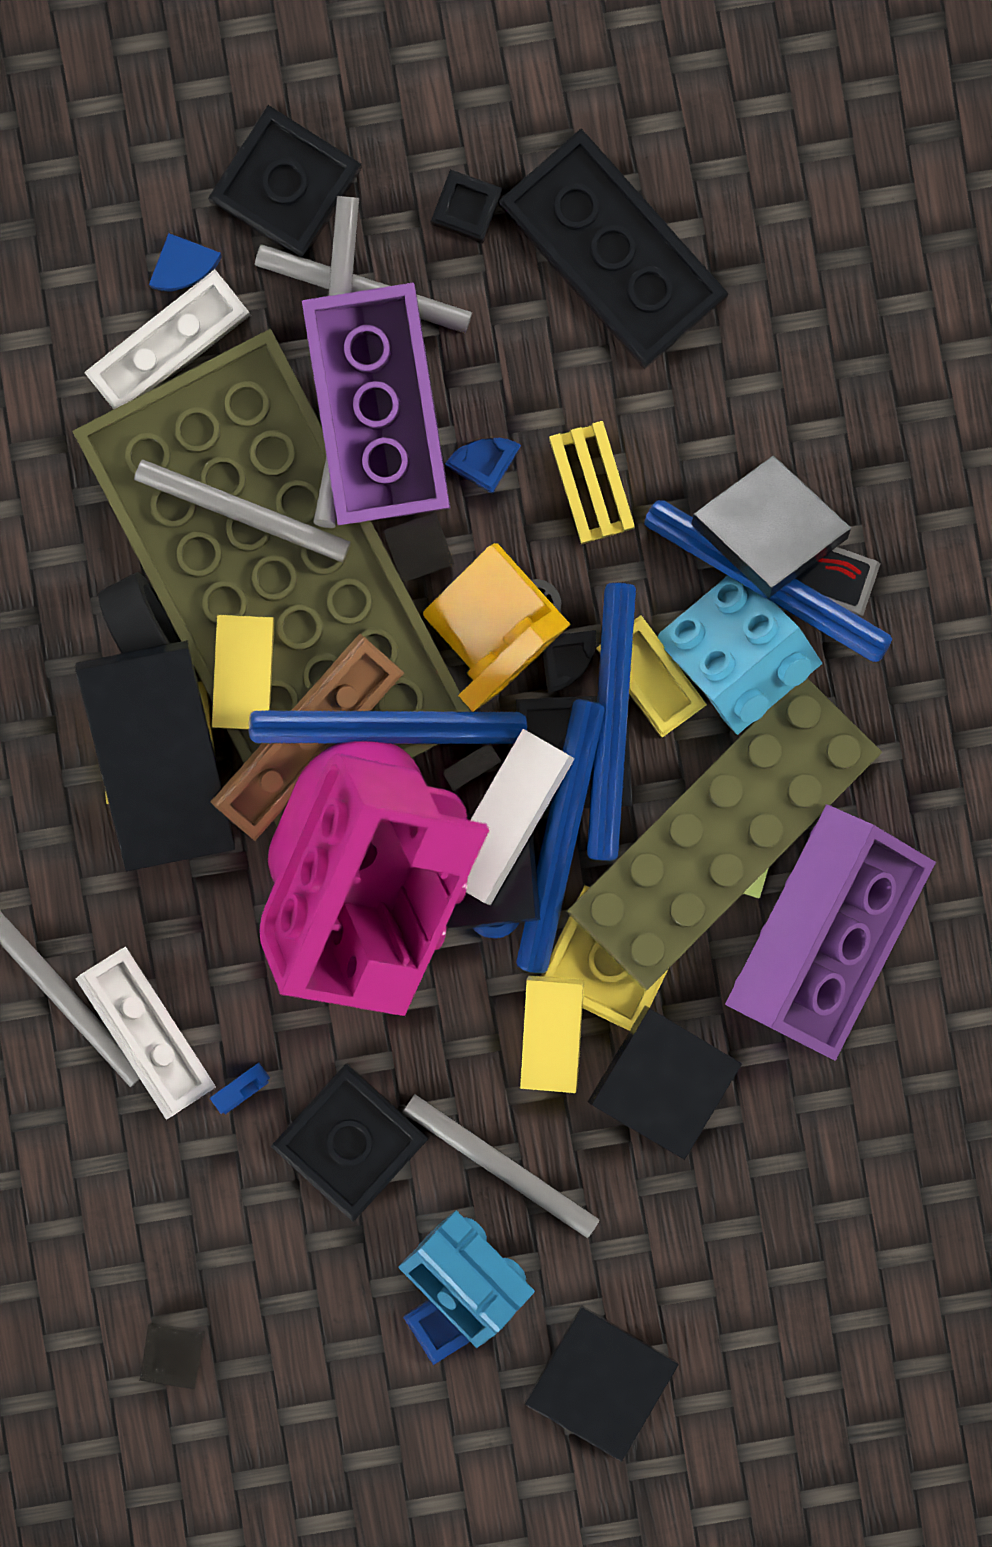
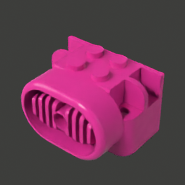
[260,741,489,1016]

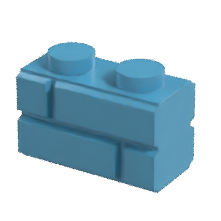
[398,1210,535,1348]

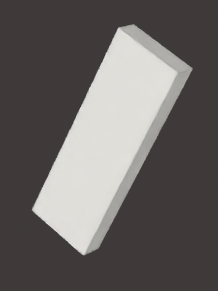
[84,269,251,409]
[466,729,575,905]
[76,946,216,1120]

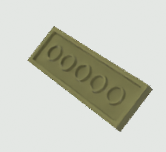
[566,678,882,990]

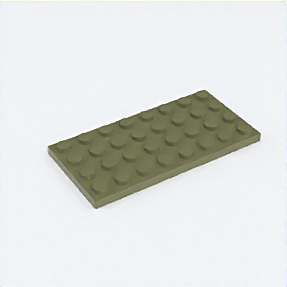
[72,328,470,826]

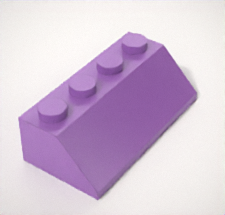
[302,283,451,525]
[725,804,936,1061]

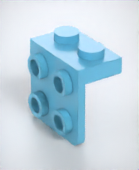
[658,576,823,735]

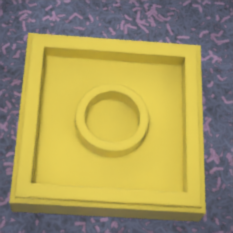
[541,885,668,1031]

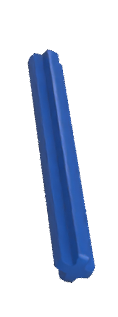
[644,500,892,662]
[587,583,636,861]
[516,699,605,973]
[248,711,527,744]

